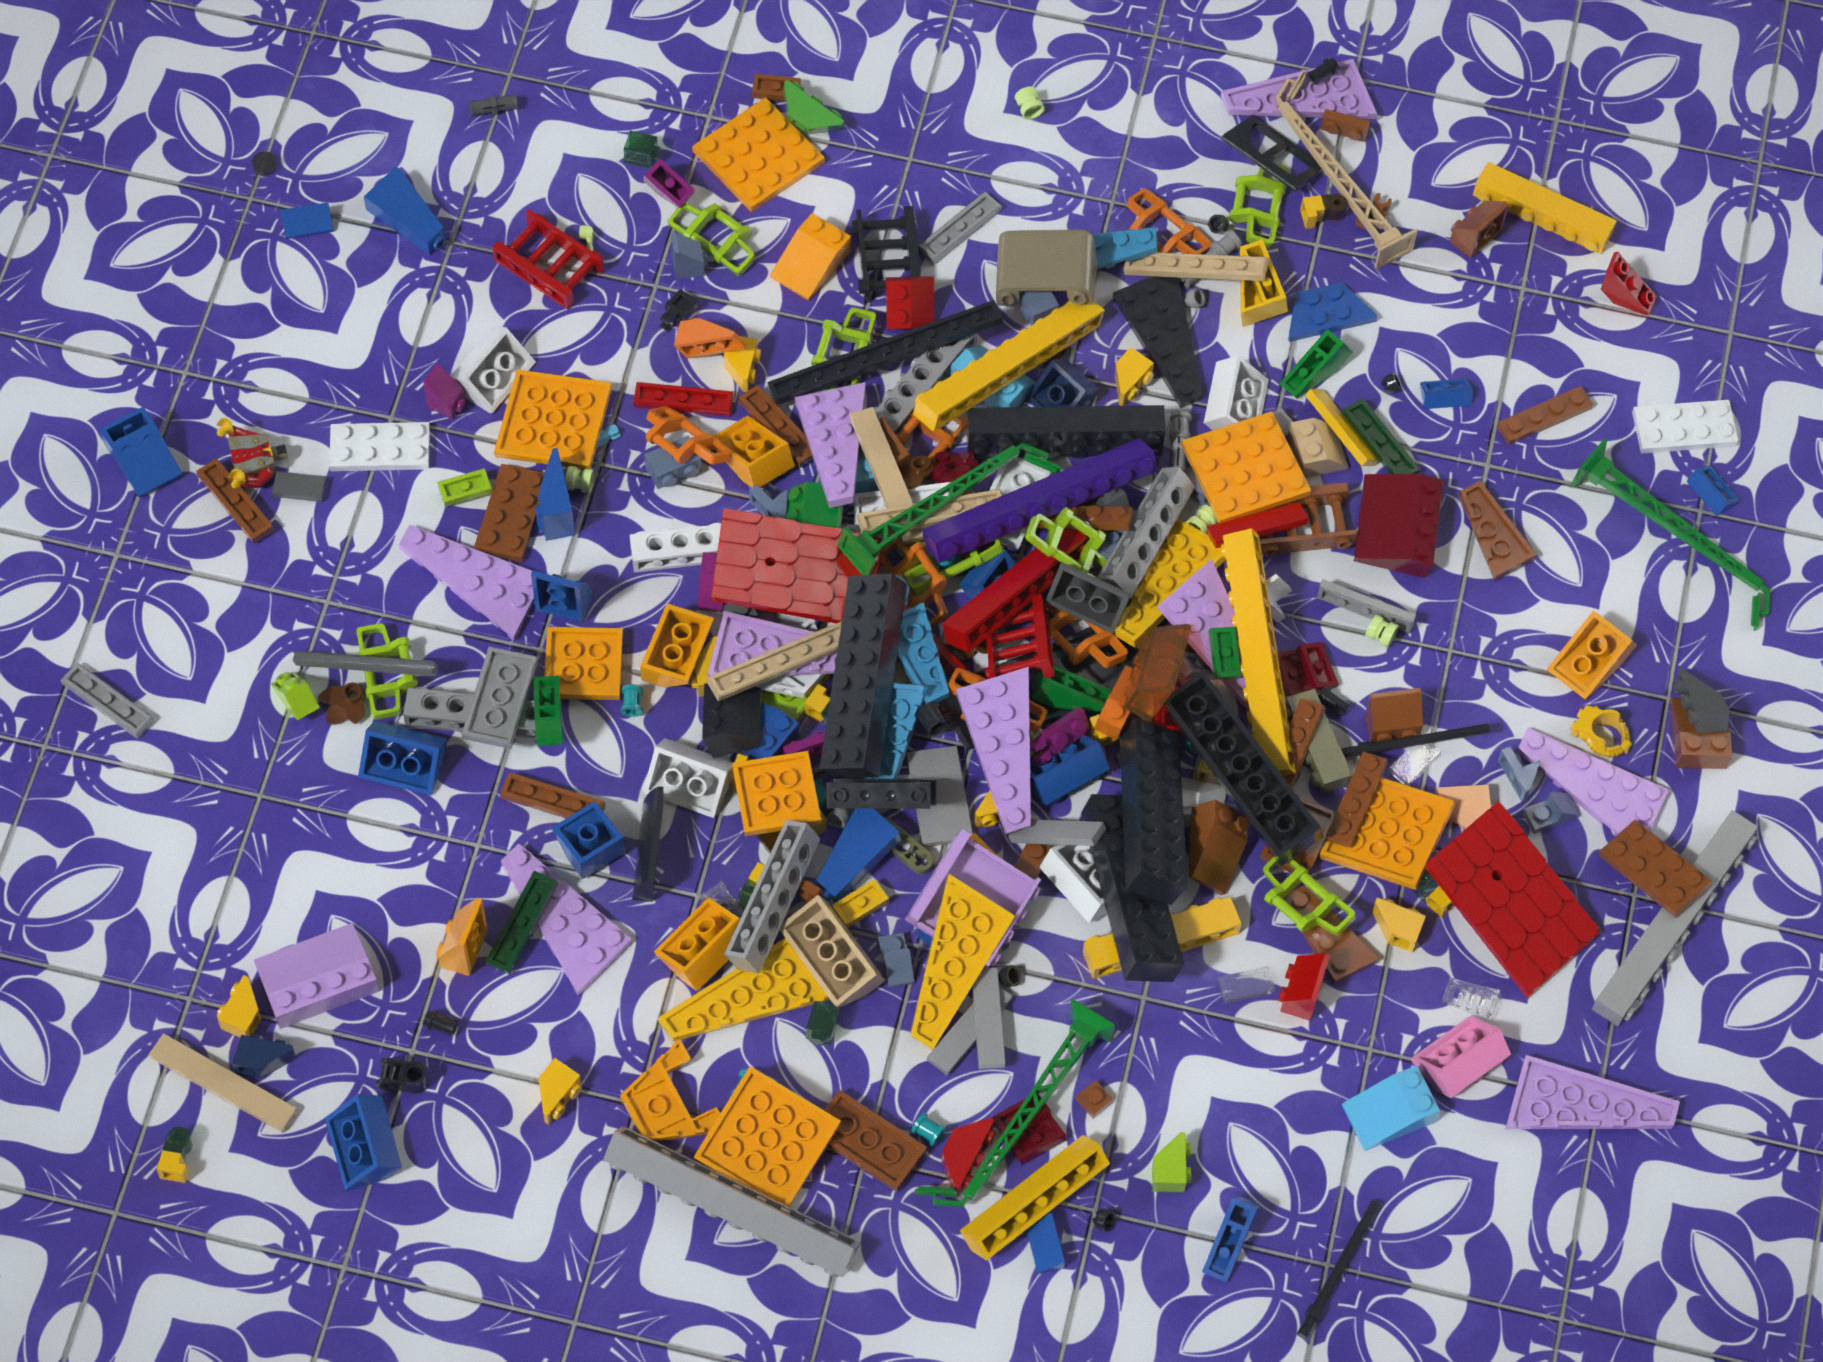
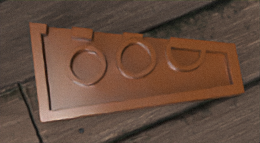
[1459,481,1537,581]
[1283,885,1380,985]

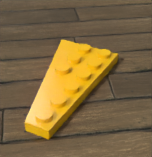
[658,938,830,1042]

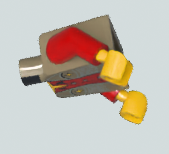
[217,418,288,489]

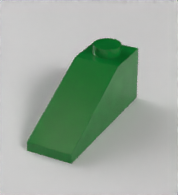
[1279,329,1353,399]
[1031,665,1112,712]
[534,675,563,746]

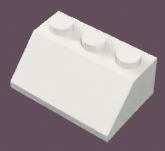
[450,327,536,413]
[1204,355,1269,430]
[643,738,733,818]
[1039,845,1107,923]

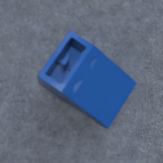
[100,406,183,498]

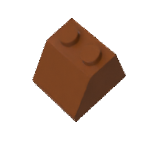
[1450,201,1509,258]
[1364,688,1423,743]

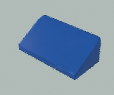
[281,203,333,239]
[1420,378,1473,409]
[1687,466,1740,516]
[1026,1213,1065,1274]

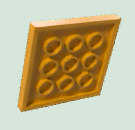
[692,97,825,213]
[494,369,612,470]
[1181,411,1311,523]
[1320,777,1455,890]
[693,1066,841,1207]

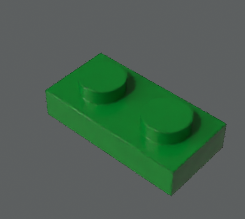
[1208,627,1241,680]

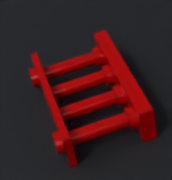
[492,209,604,310]
[985,594,1055,680]

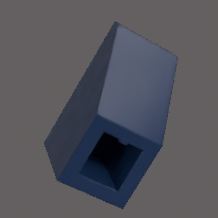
[232,1034,296,1079]

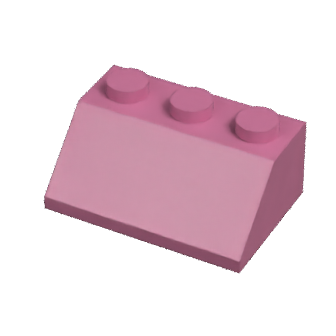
[1410,1015,1511,1098]

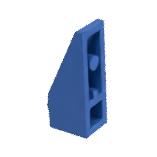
[1202,1194,1260,1283]

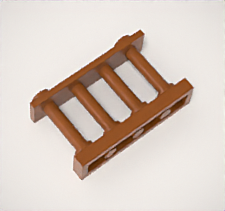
[1260,483,1357,557]

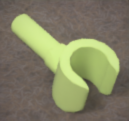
[579,225,594,251]

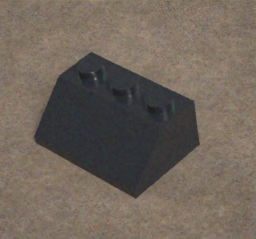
[702,683,763,758]

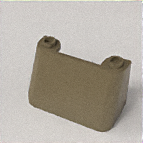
[996,229,1098,306]

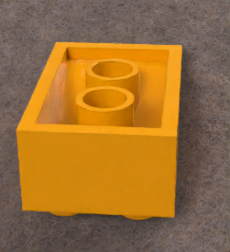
[770,213,851,301]
[714,415,795,488]
[1546,610,1637,700]
[436,898,488,976]

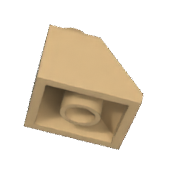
[1288,418,1348,478]

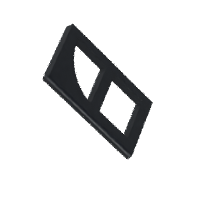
[1221,115,1324,192]

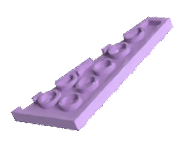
[1221,59,1377,119]

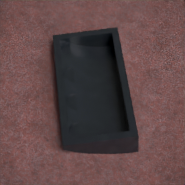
[632,786,664,902]

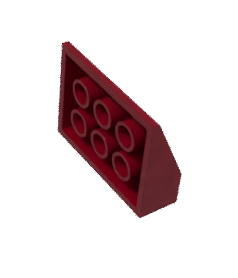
[1353,474,1443,578]

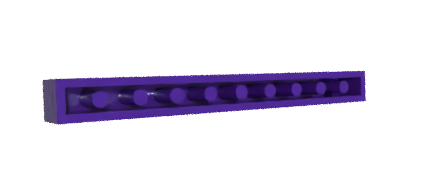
[922,438,1157,563]

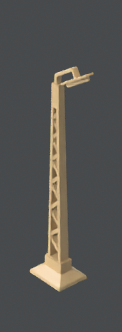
[1275,69,1418,270]

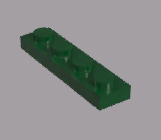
[1342,398,1420,474]
[485,871,559,975]

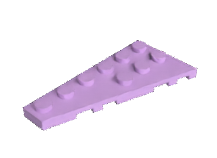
[795,382,866,508]
[399,525,534,641]
[1157,559,1250,711]
[707,611,837,677]
[955,667,1031,835]
[1517,728,1669,836]
[501,844,632,996]
[1505,1055,1680,1129]

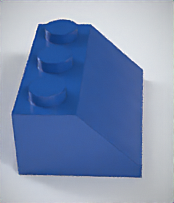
[358,721,448,795]
[1030,735,1110,805]
[325,1094,402,1191]

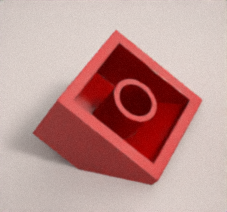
[885,276,934,329]
[1278,953,1330,1021]

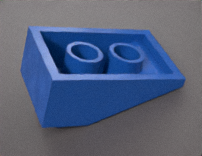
[535,448,575,541]
[531,570,593,623]
[739,703,799,760]

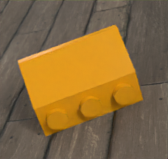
[640,603,714,688]
[654,897,740,991]

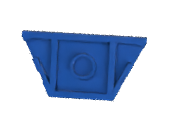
[1288,282,1378,342]

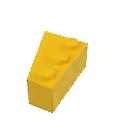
[1240,239,1288,327]

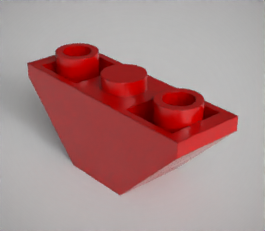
[1601,251,1657,315]
[941,1118,996,1197]

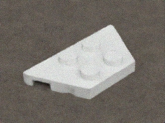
[756,619,826,698]

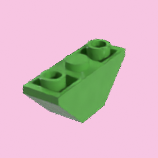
[783,80,844,135]

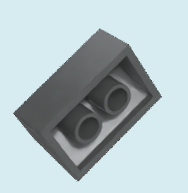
[1045,562,1131,633]

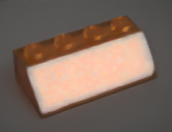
[1123,624,1192,722]

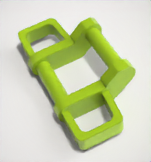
[1229,163,1288,249]
[668,203,755,276]
[811,308,876,390]
[1025,507,1108,578]
[905,539,1004,595]
[356,623,418,720]
[1263,857,1356,936]

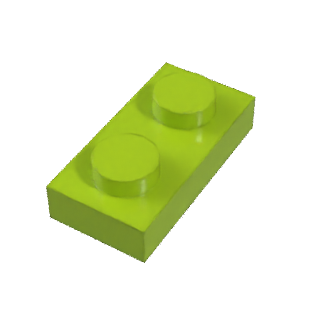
[437,468,492,507]

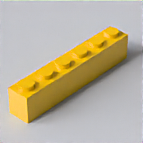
[1473,162,1617,254]
[1083,897,1241,980]
[960,1135,1110,1261]

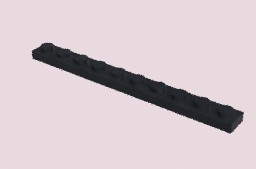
[767,300,1003,406]

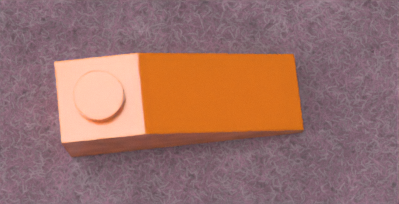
[674,318,747,359]
[1094,665,1149,740]

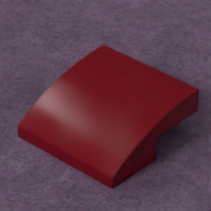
[1277,642,1339,697]
[992,1094,1067,1165]

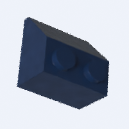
[1026,359,1100,407]

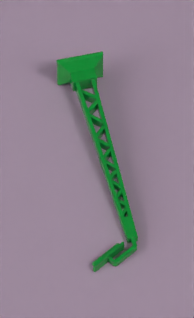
[1570,438,1770,631]
[837,443,1062,575]
[915,999,1115,1207]

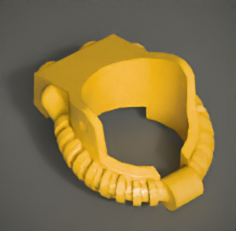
[1570,705,1632,758]

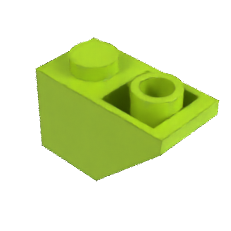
[271,672,320,720]
[1152,1132,1191,1192]

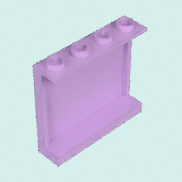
[905,829,1041,968]

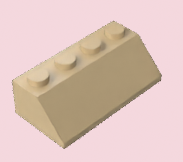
[780,895,885,1008]

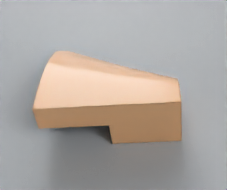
[1435,785,1491,829]

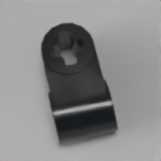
[376,1058,429,1094]

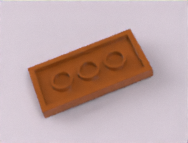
[474,464,545,562]
[1599,820,1712,918]
[824,1089,927,1192]

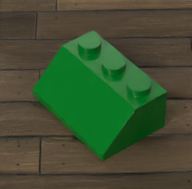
[785,482,843,528]

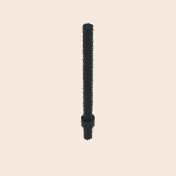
[1341,723,1490,758]
[1297,1200,1381,1339]

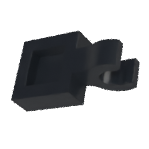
[660,289,699,332]

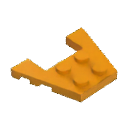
[620,1039,720,1142]

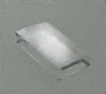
[1388,743,1442,786]
[1217,966,1275,1004]

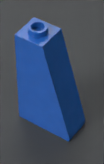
[364,166,446,256]
[816,808,901,903]

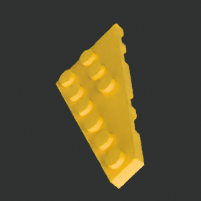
[1115,518,1226,647]
[910,874,1015,1050]

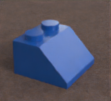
[959,549,1016,600]
[552,801,626,879]

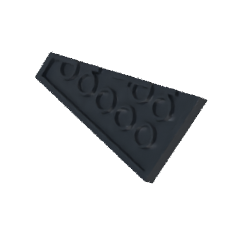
[1112,276,1203,409]

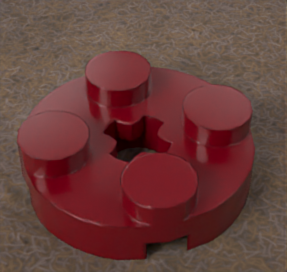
[930,451,978,484]

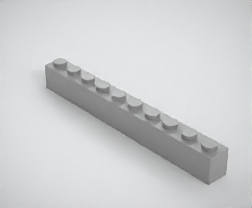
[1592,810,1758,1027]
[603,1126,861,1277]

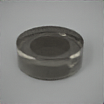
[252,151,277,176]

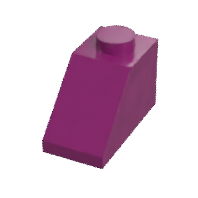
[643,159,695,208]
[423,364,466,419]
[697,552,723,612]

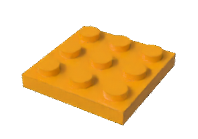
[544,627,623,700]
[732,751,821,837]

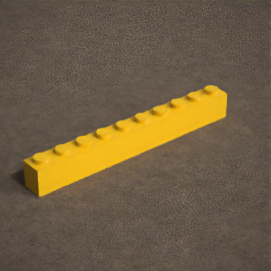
[913,300,1105,432]
[1221,528,1296,776]

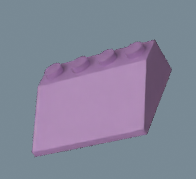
[254,923,379,1029]

